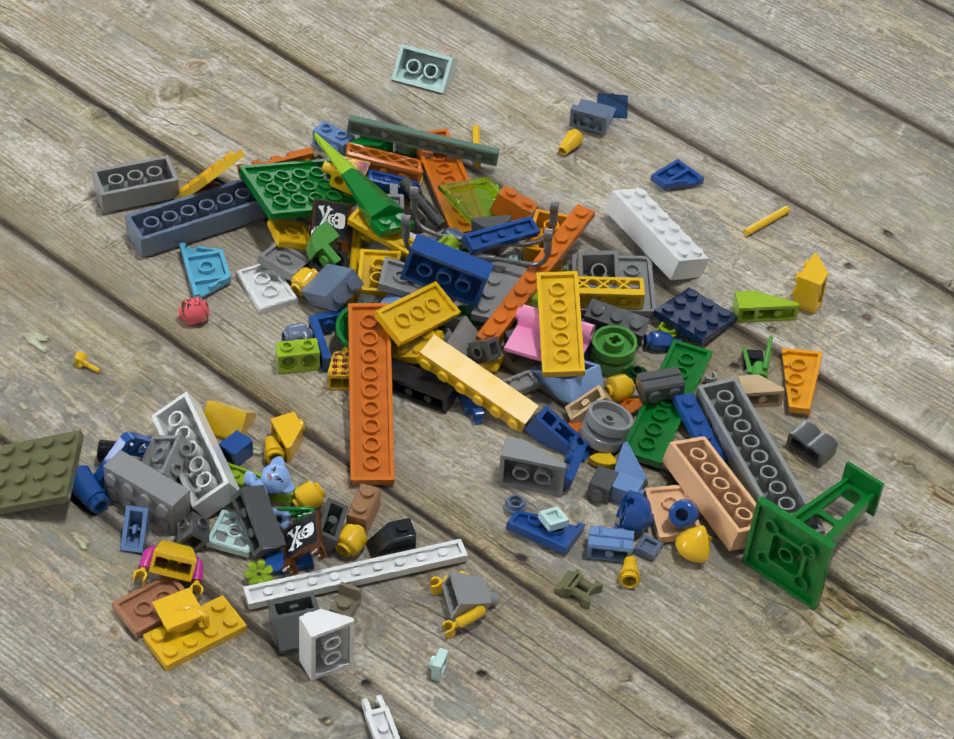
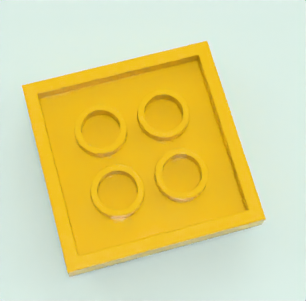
[174,149,245,200]

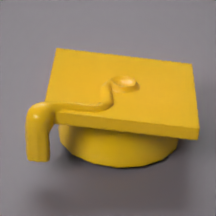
[152,587,209,632]

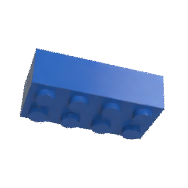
[400,234,494,308]

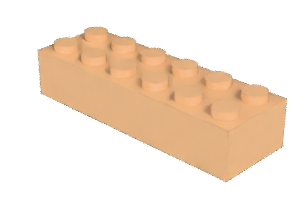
[662,436,756,551]

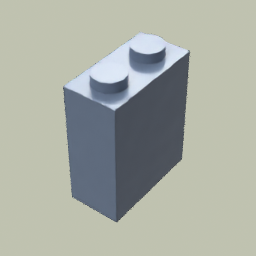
[301,264,364,312]

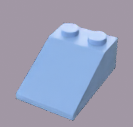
[529,360,604,404]

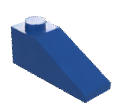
[524,405,593,462]

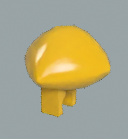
[675,525,713,563]

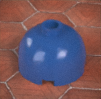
[614,490,654,535]

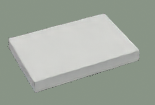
[236,264,298,315]

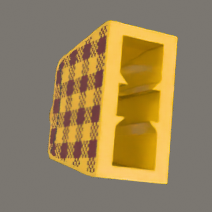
[328,347,349,390]

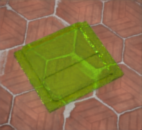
[437,176,501,225]

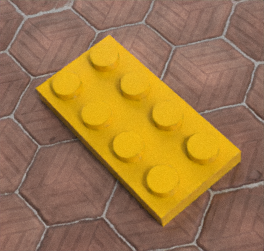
[373,281,461,347]
[143,595,247,671]

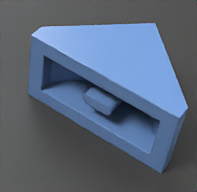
[614,441,648,486]
[120,505,151,553]

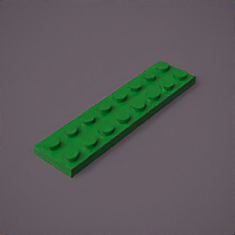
[625,339,713,469]

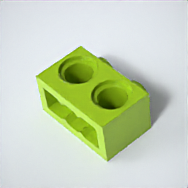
[275,338,320,375]

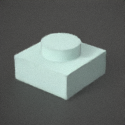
[538,506,569,532]
[429,648,449,682]

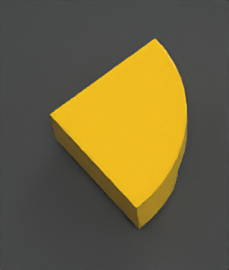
[588,452,617,469]

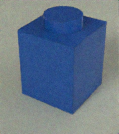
[219,430,253,466]

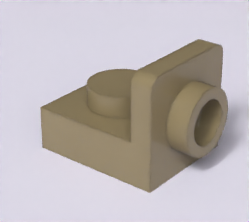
[329,582,362,618]

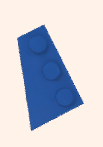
[506,510,585,555]

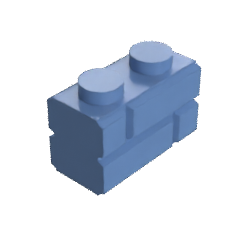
[586,526,634,562]

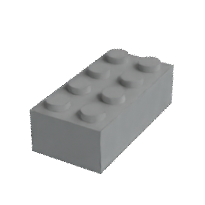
[92,155,179,213]
[103,450,191,536]

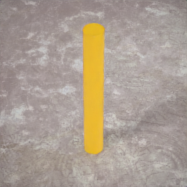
[472,125,481,168]
[743,206,790,236]

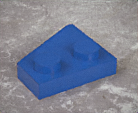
[651,159,704,190]

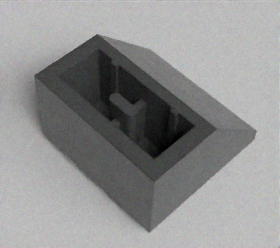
[268,592,319,654]

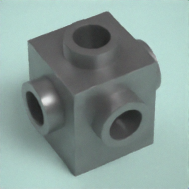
[177,511,210,552]

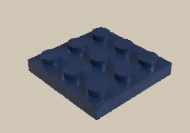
[653,287,738,346]

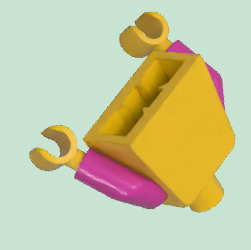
[132,540,204,600]

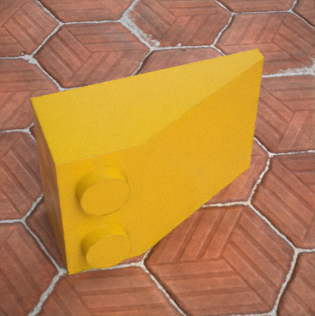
[356,249,401,303]

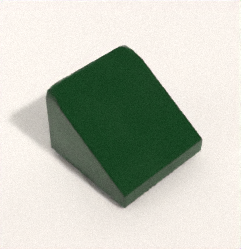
[395,144,417,159]

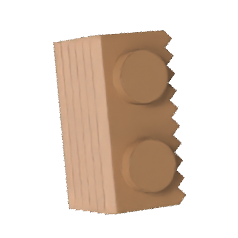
[346,484,381,536]

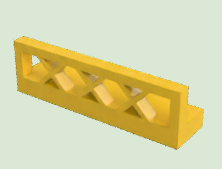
[347,207,414,259]
[578,276,645,309]

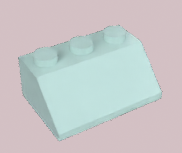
[391,44,458,94]

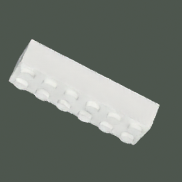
[604,188,709,280]
[152,391,239,519]

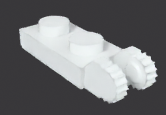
[361,695,400,739]

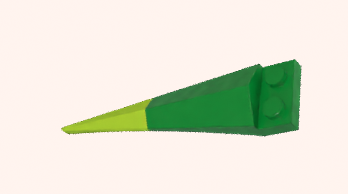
[314,132,415,238]

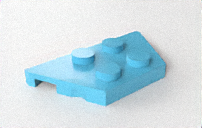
[179,243,231,298]

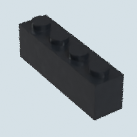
[391,358,458,414]

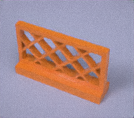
[345,142,423,183]

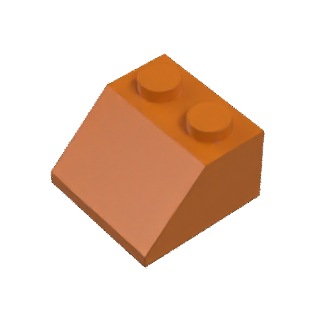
[489,185,538,221]

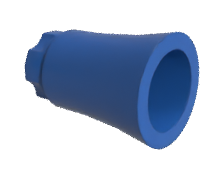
[72,465,110,514]

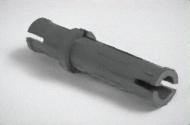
[398,176,446,229]

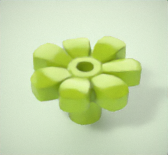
[244,559,273,585]

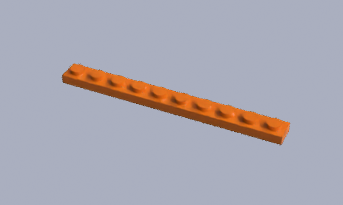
[476,204,595,345]

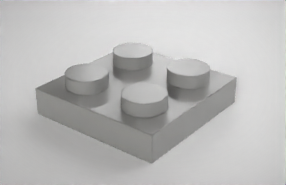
[257,243,311,281]

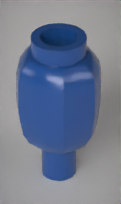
[644,331,682,352]

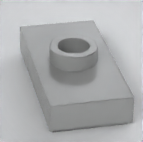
[502,369,540,394]

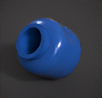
[669,499,699,529]

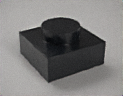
[741,350,764,370]

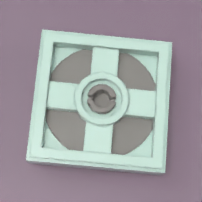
[206,509,251,558]

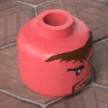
[178,296,210,326]

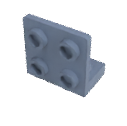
[569,99,616,135]

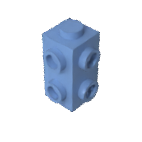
[312,121,355,156]

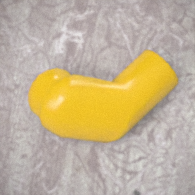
[477,355,504,373]

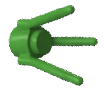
[742,336,773,379]

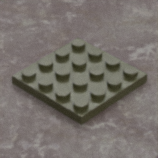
[0,430,84,515]

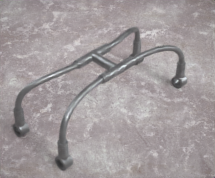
[401,187,559,267]

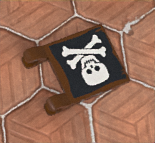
[309,199,352,256]
[282,509,327,576]

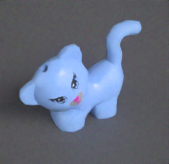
[244,457,295,530]

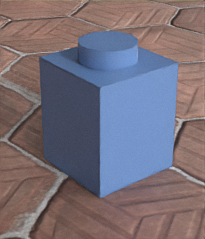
[610,472,646,504]

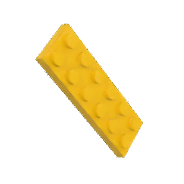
[536,271,585,377]

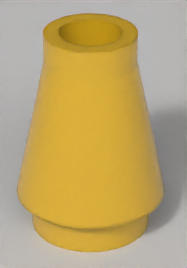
[558,129,583,156]
[264,436,285,465]
[618,556,641,589]

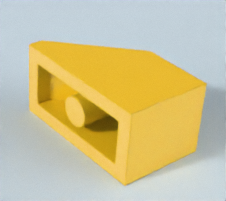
[270,412,305,463]

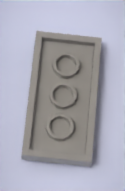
[377,257,459,308]

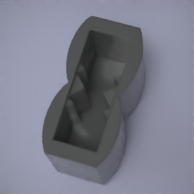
[786,421,838,467]

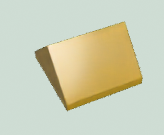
[204,400,256,440]

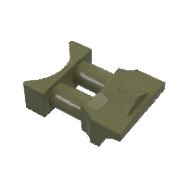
[554,569,603,609]

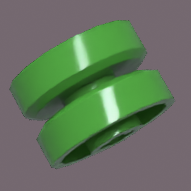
[590,325,637,377]

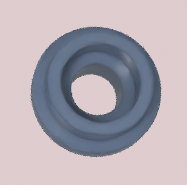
[504,494,527,514]

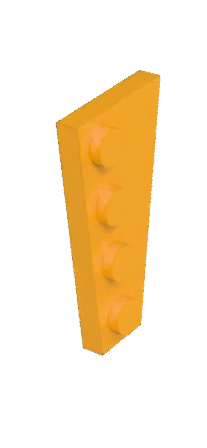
[782,348,823,415]

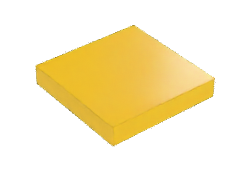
[267,219,310,250]

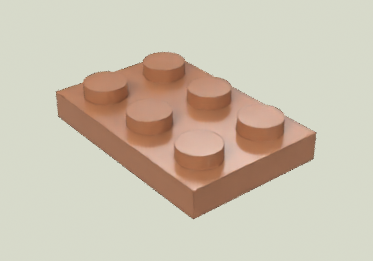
[112,576,185,638]

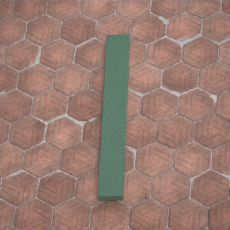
[347,115,500,166]

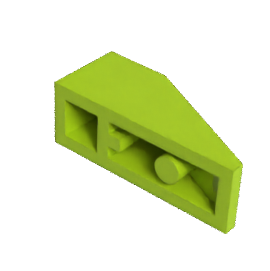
[733,291,799,323]

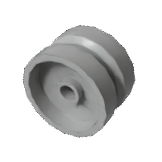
[579,400,633,453]

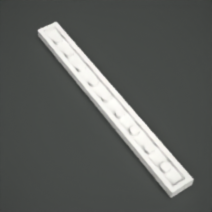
[243,539,468,610]

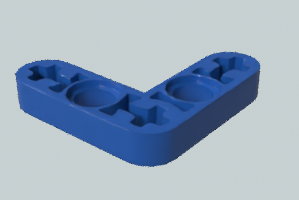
[94,432,152,489]

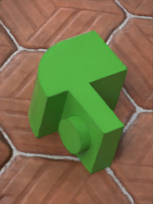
[306,221,341,267]

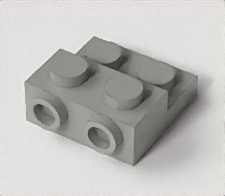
[141,435,193,481]

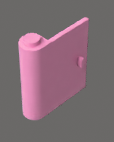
[503,304,595,361]

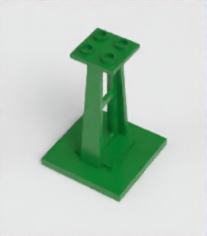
[742,461,884,610]

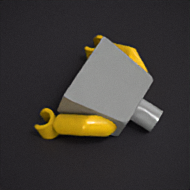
[430,571,499,639]

